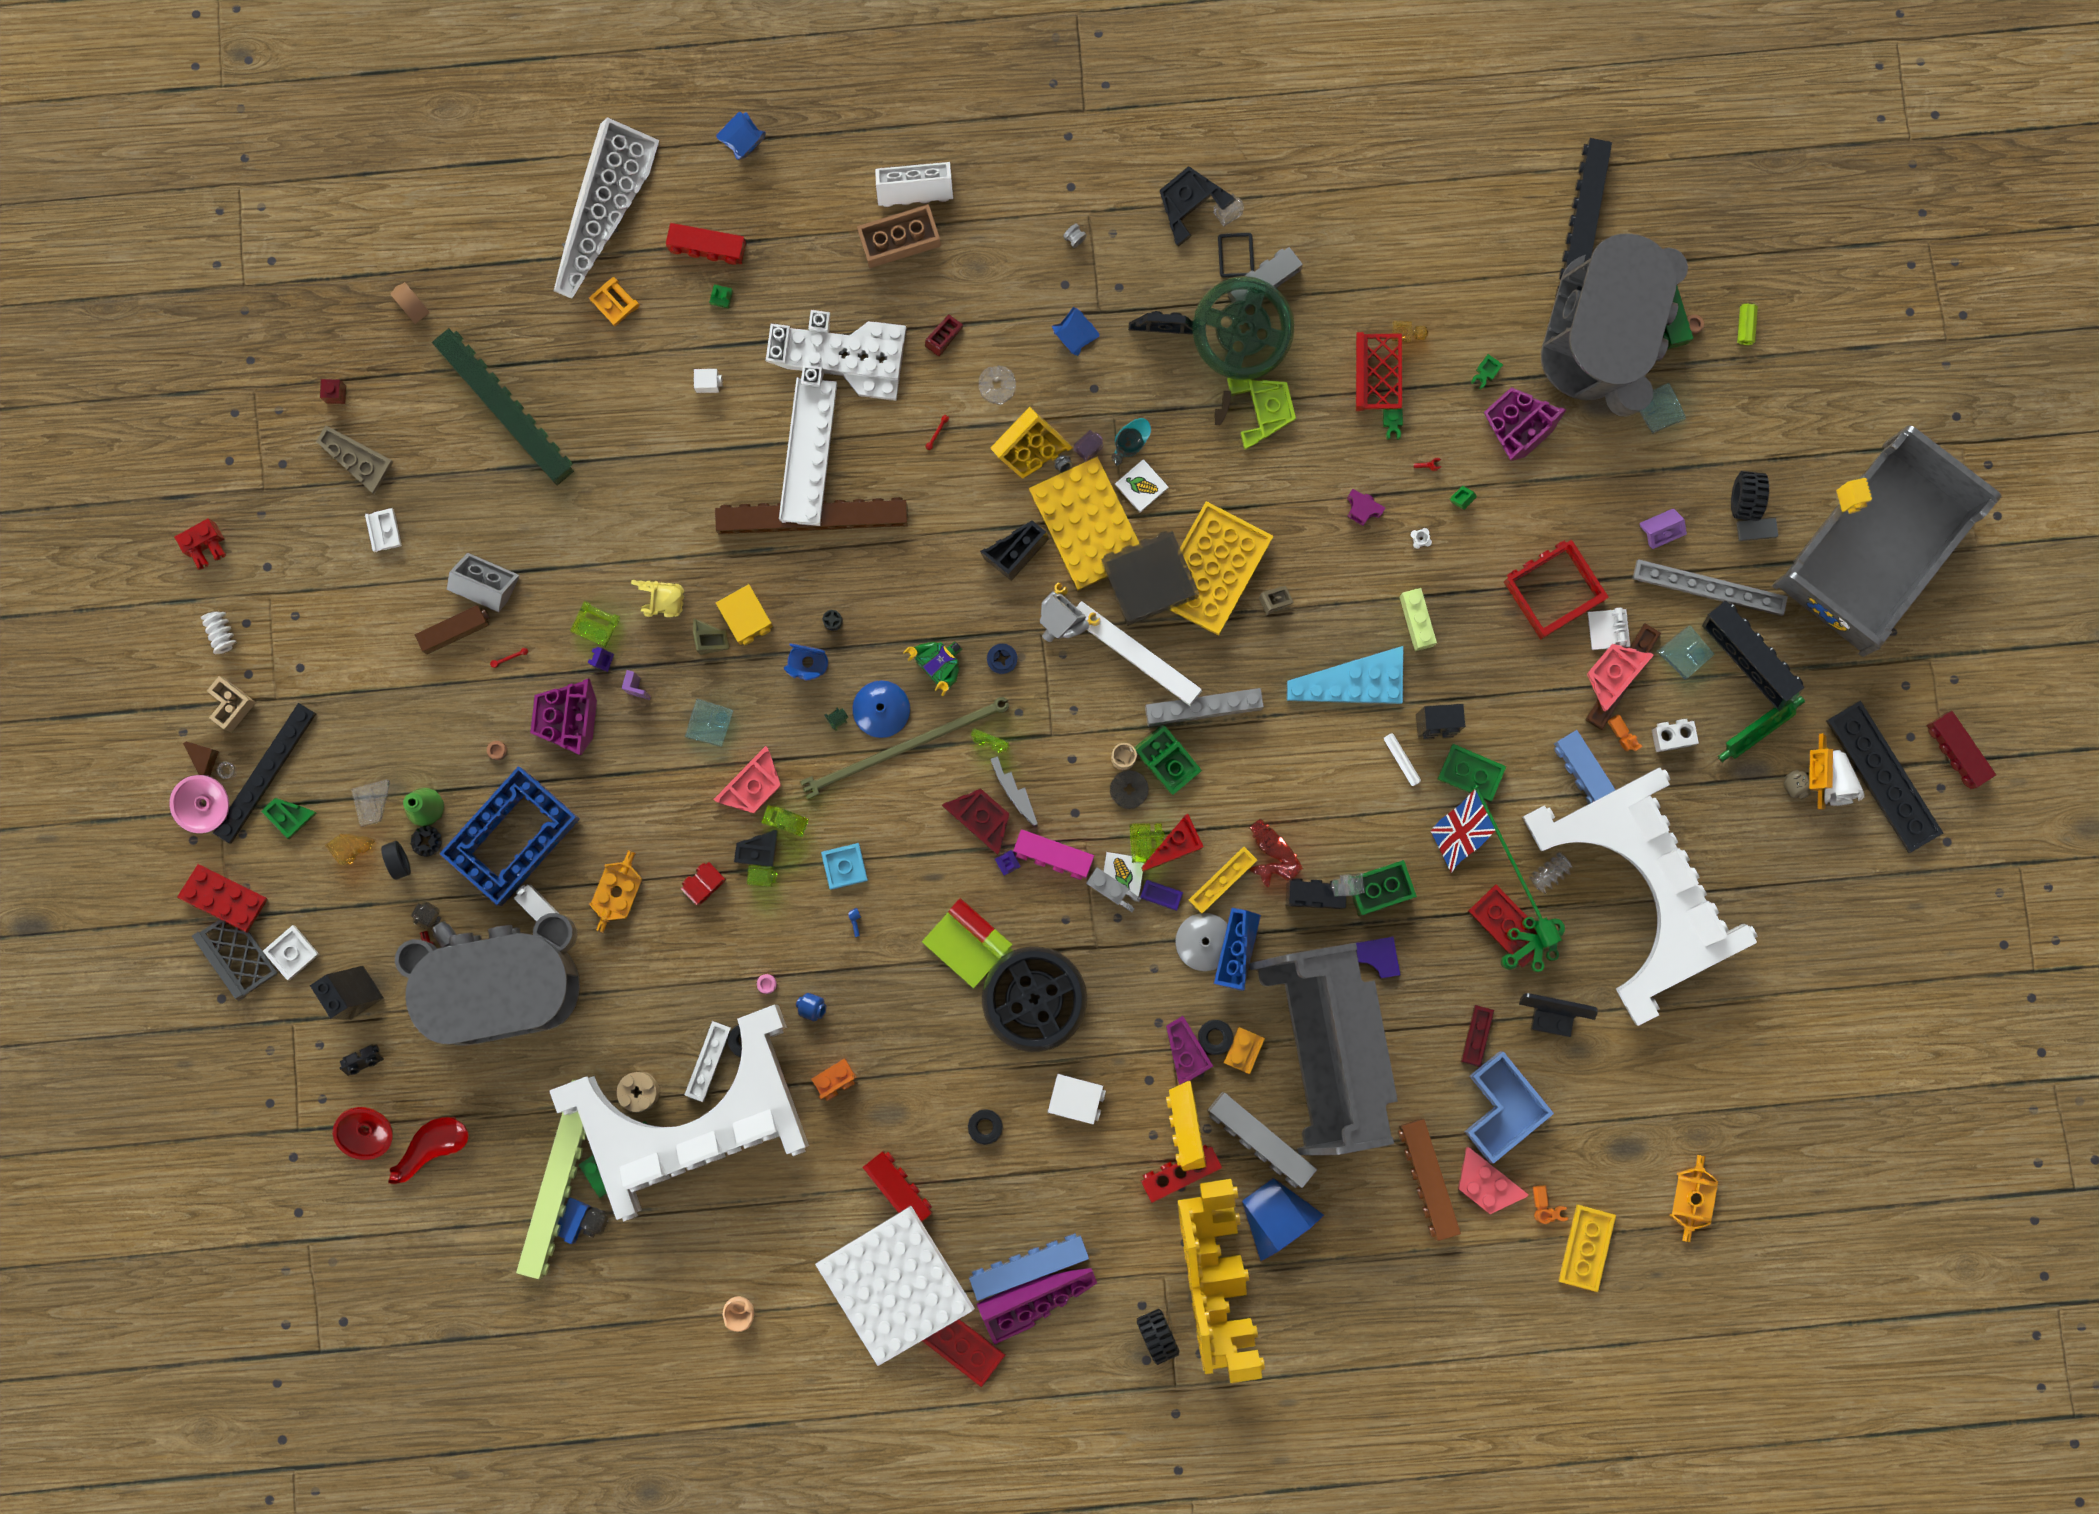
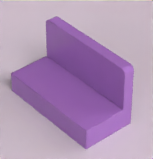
[1640,509,1687,549]
[622,670,651,700]

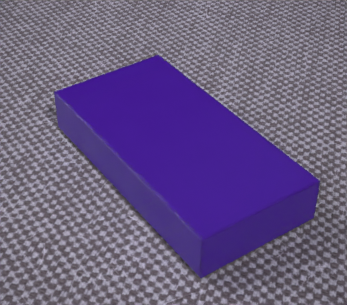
[1140,880,1183,911]

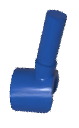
[849,908,861,937]

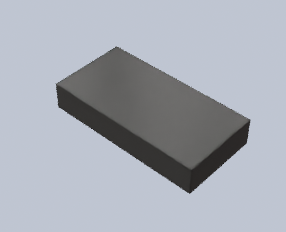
[1736,518,1778,541]

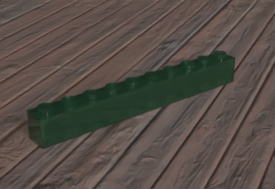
[432,328,574,486]

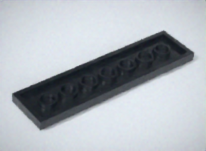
[1826,701,1943,853]

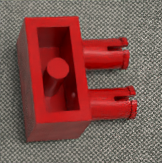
[174,518,226,570]

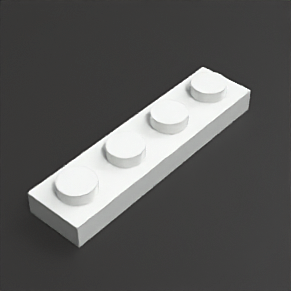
[685,1021,731,1102]

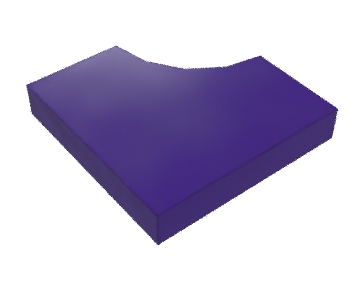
[1356,937,1400,979]

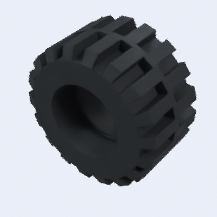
[1731,471,1769,521]
[1137,1308,1179,1365]

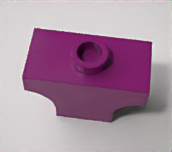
[1347,489,1385,526]

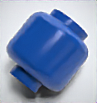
[796,993,827,1021]

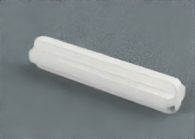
[1384,733,1421,786]

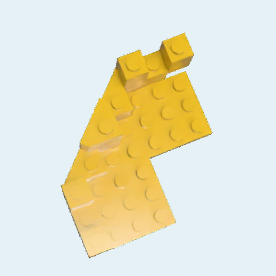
[1178,1179,1265,1383]

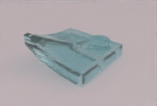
[1639,383,1686,434]
[1656,625,1715,680]
[685,699,734,747]

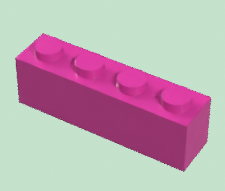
[1013,829,1094,880]

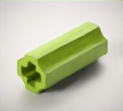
[1737,304,1758,345]

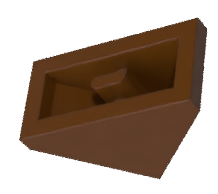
[183,741,219,777]

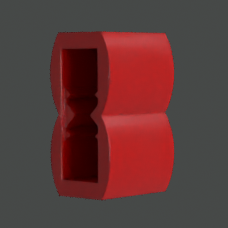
[681,862,726,907]

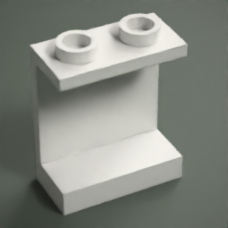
[1048,1074,1106,1124]

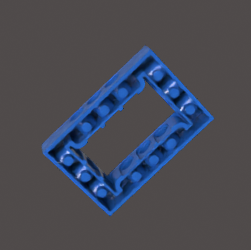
[440,766,580,906]

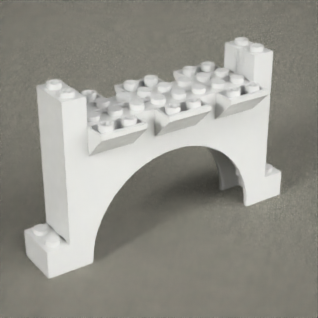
[1522,768,1758,1026]
[550,1005,809,1222]

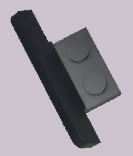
[1519,993,1598,1037]

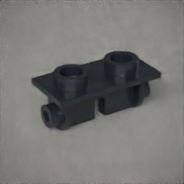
[339,1044,384,1076]

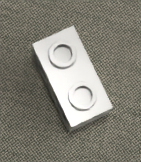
[1652,719,1699,752]

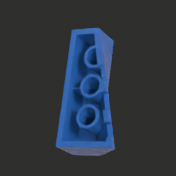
[1214,908,1261,991]

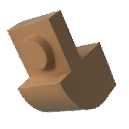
[390,282,430,324]

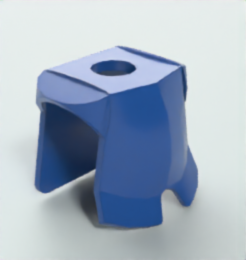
[716,112,766,160]
[1052,307,1100,356]
[784,643,828,681]

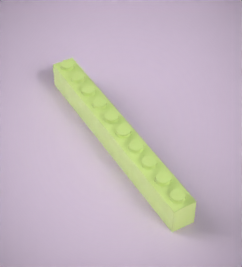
[516,1079,587,1279]

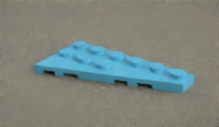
[1287,646,1403,704]

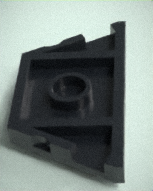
[1128,311,1201,335]

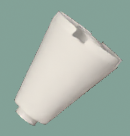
[1824,750,1864,806]

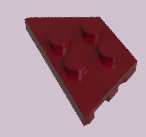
[942,788,1010,855]

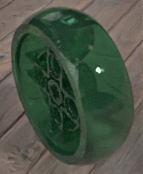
[1192,276,1294,380]

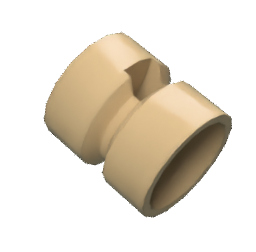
[1111,743,1137,771]

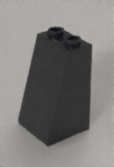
[310,966,384,1020]

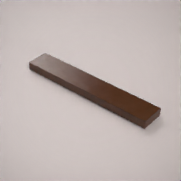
[1585,623,1661,730]

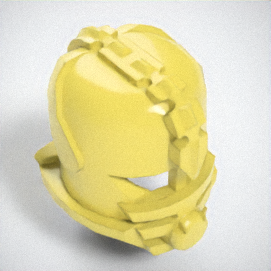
[631,580,684,617]

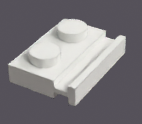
[365,508,402,552]

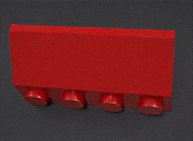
[862,1151,932,1222]

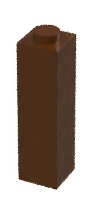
[414,605,490,655]

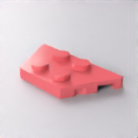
[1587,644,1654,712]
[714,746,781,814]
[1458,1147,1529,1214]

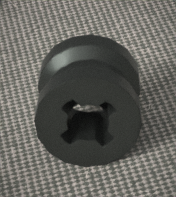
[822,610,843,631]

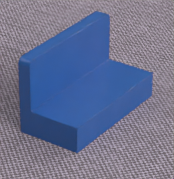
[558,1198,592,1244]

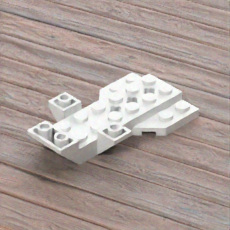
[766,310,906,401]

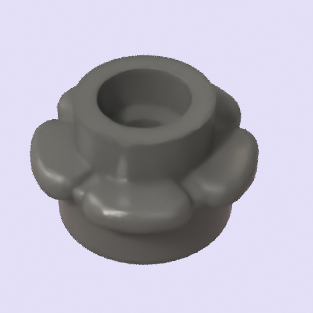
[1054,455,1072,472]

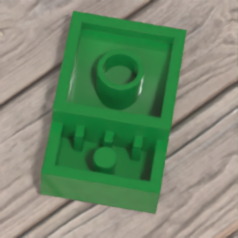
[1134,725,1202,795]

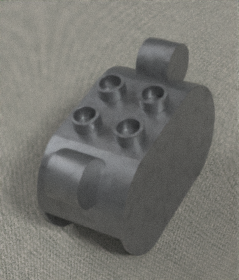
[1541,234,1688,417]
[395,913,579,1046]

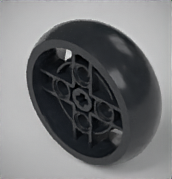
[982,946,1087,1052]

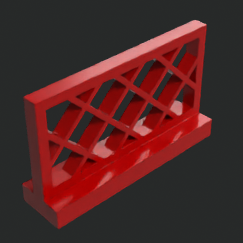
[1356,332,1402,411]

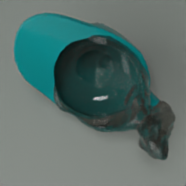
[1111,418,1151,466]

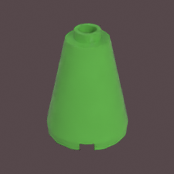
[403,788,444,826]

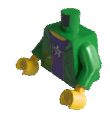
[903,641,962,696]

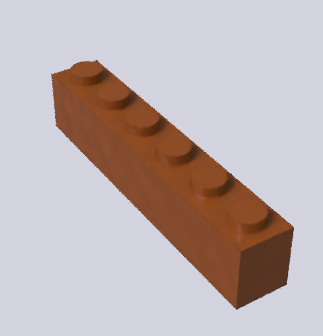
[1398,1119,1461,1241]

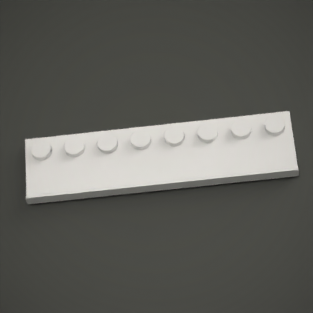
[779,377,837,526]

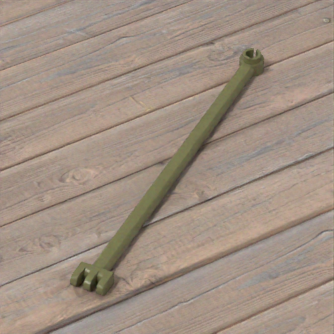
[800,697,1009,799]

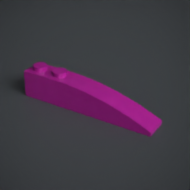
[977,1268,1097,1345]

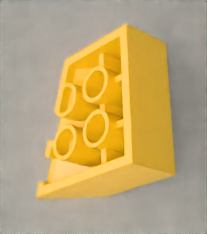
[991,407,1073,479]

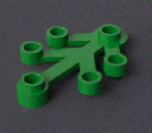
[1501,917,1565,972]

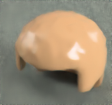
[722,1296,754,1332]

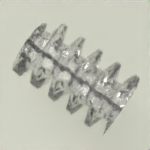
[1529,852,1572,894]

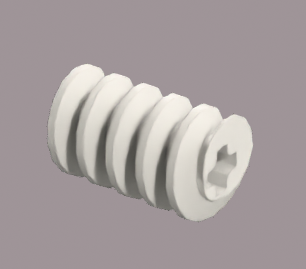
[201,612,237,654]

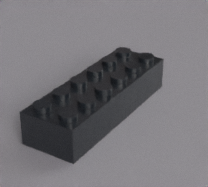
[1702,601,1805,712]

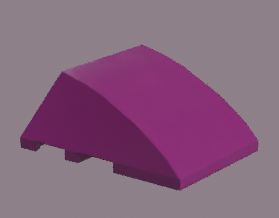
[1484,387,1566,461]
[530,679,597,755]

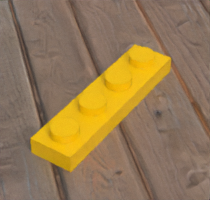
[1188,847,1257,914]

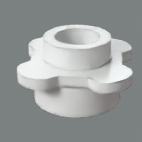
[1411,528,1432,549]

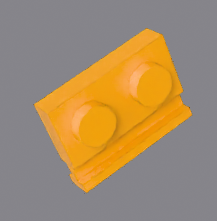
[1223,1027,1265,1074]

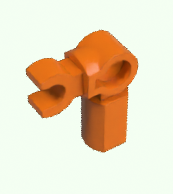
[1607,715,1643,751]
[1533,1185,1568,1224]

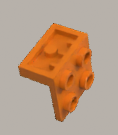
[811,1058,857,1101]

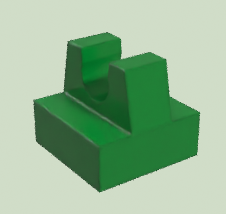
[709,284,733,309]

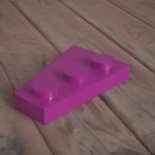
[1166,1016,1213,1085]

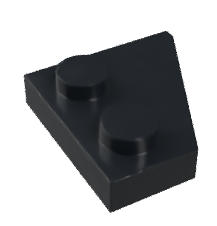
[734,830,778,867]

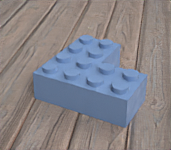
[1464,1052,1554,1164]

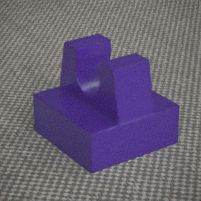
[588,647,614,672]
[995,850,1021,876]

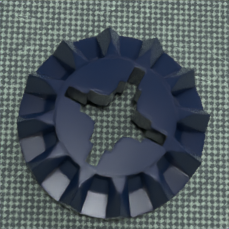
[987,644,1017,674]

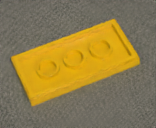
[1558,1204,1616,1292]

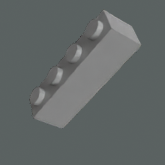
[1228,247,1303,313]

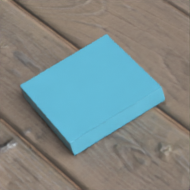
[821,843,868,890]

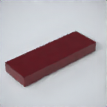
[1461,1005,1494,1067]

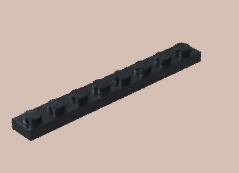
[213,703,316,844]

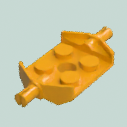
[589,850,642,933]
[1669,1155,1718,1242]

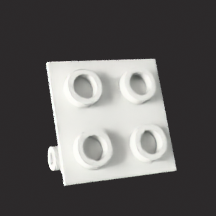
[1588,608,1630,650]

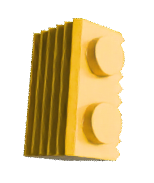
[1836,478,1872,514]

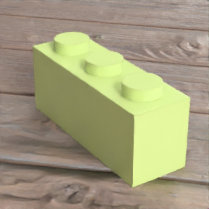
[1400,588,1437,651]

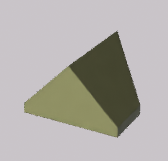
[693,618,729,655]

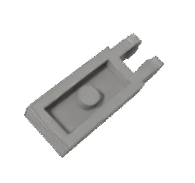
[1086,868,1141,912]

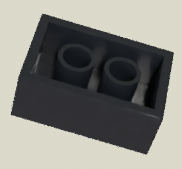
[1416,704,1466,740]

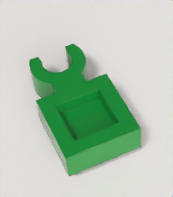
[1471,354,1503,390]
[1383,409,1403,440]

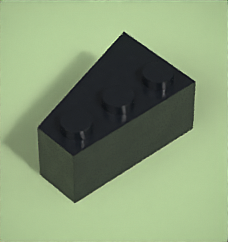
[980,521,1049,581]
[1285,879,1347,909]

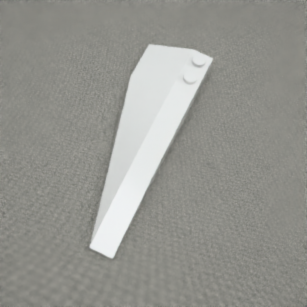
[554,117,659,298]

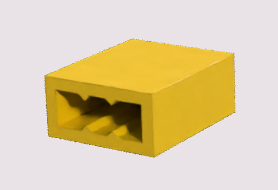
[716,584,773,645]

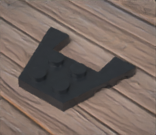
[1159,166,1236,246]

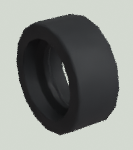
[381,841,411,880]

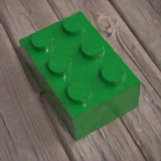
[1346,860,1417,916]

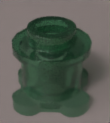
[824,707,849,731]

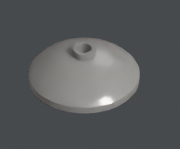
[1175,913,1228,971]

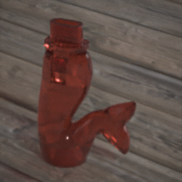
[1249,819,1303,887]

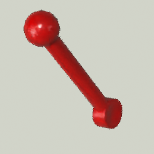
[926,415,949,450]
[490,648,528,668]

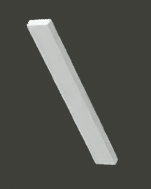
[1076,601,1202,706]

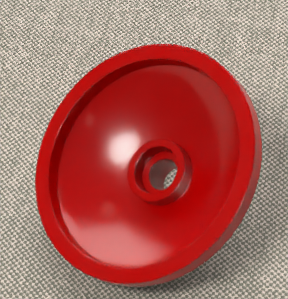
[332,1107,393,1160]

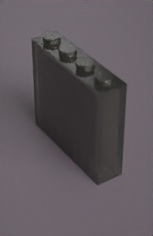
[1101,531,1199,626]

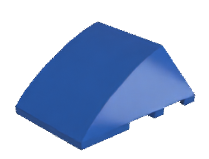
[1242,1178,1324,1261]

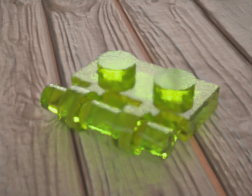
[1129,823,1165,863]

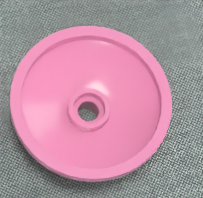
[170,775,229,833]

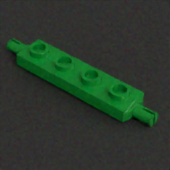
[1717,696,1805,763]

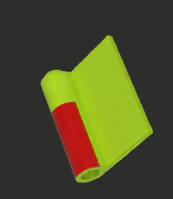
[922,898,1013,989]

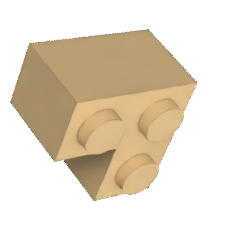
[207,676,256,733]

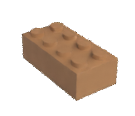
[857,204,941,269]

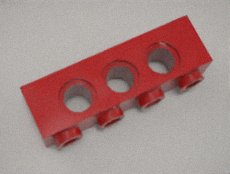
[1140,1144,1222,1203]

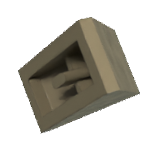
[1259,586,1294,615]

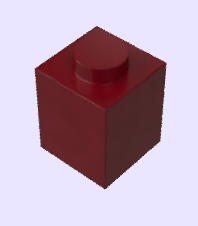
[320,379,346,404]

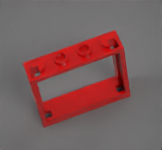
[1504,539,1609,640]

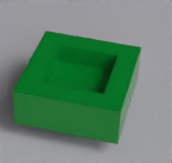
[1450,486,1477,510]

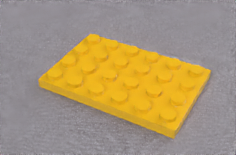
[1029,456,1147,591]
[1151,501,1273,636]

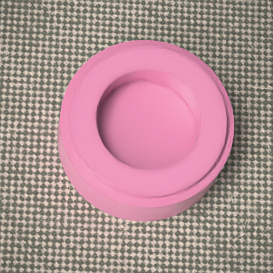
[757,974,777,994]

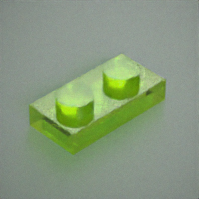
[971,728,1009,753]

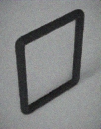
[1218,233,1254,278]

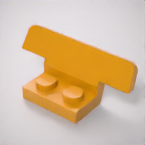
[1809,733,1833,809]

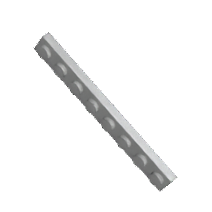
[1632,559,1788,616]

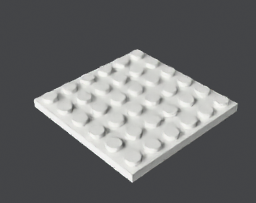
[815,1206,975,1366]

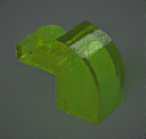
[761,805,809,837]

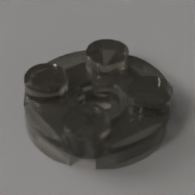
[1110,770,1149,809]

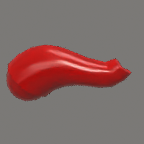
[388,1117,468,1184]

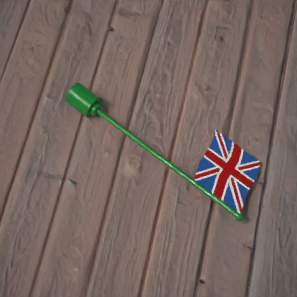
[1431,784,1562,948]

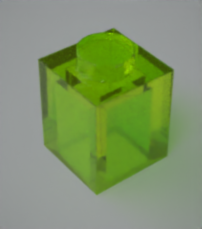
[747,865,777,887]

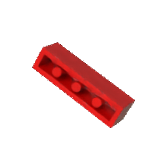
[666,223,746,265]

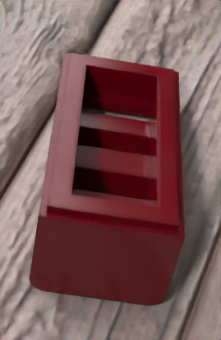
[925,314,963,356]

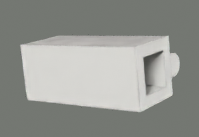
[514,885,559,921]

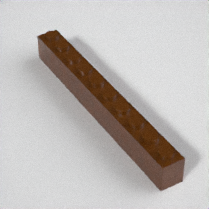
[715,497,908,535]

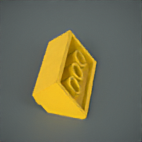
[1166,1081,1206,1171]

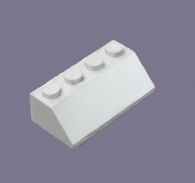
[876,162,953,207]

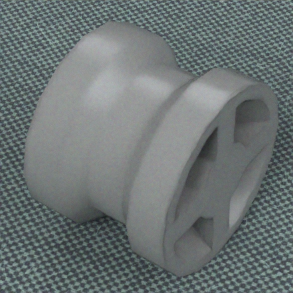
[1063,224,1087,248]

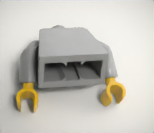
[1040,583,1101,642]

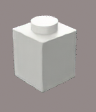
[694,369,723,393]

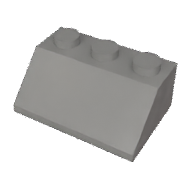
[447,553,519,612]

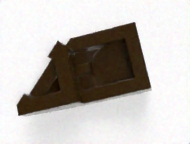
[1214,391,1231,426]

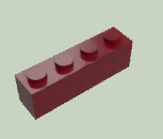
[1926,711,1996,790]

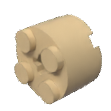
[617,1072,660,1112]

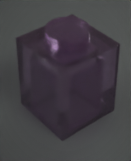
[1074,430,1103,462]

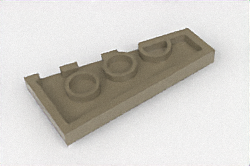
[316,425,393,495]

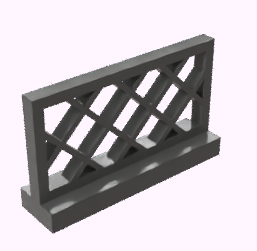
[192,919,278,1001]

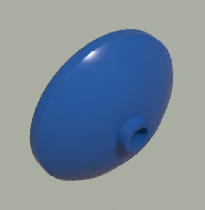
[853,681,910,738]

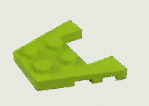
[1227,377,1296,450]

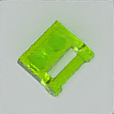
[570,601,620,648]

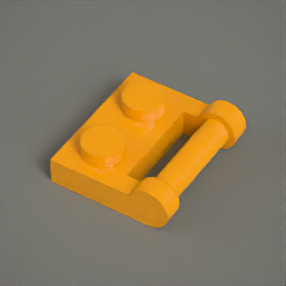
[589,277,640,327]

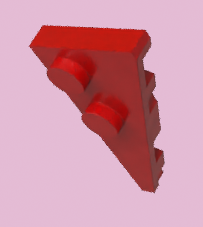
[1141,814,1204,872]

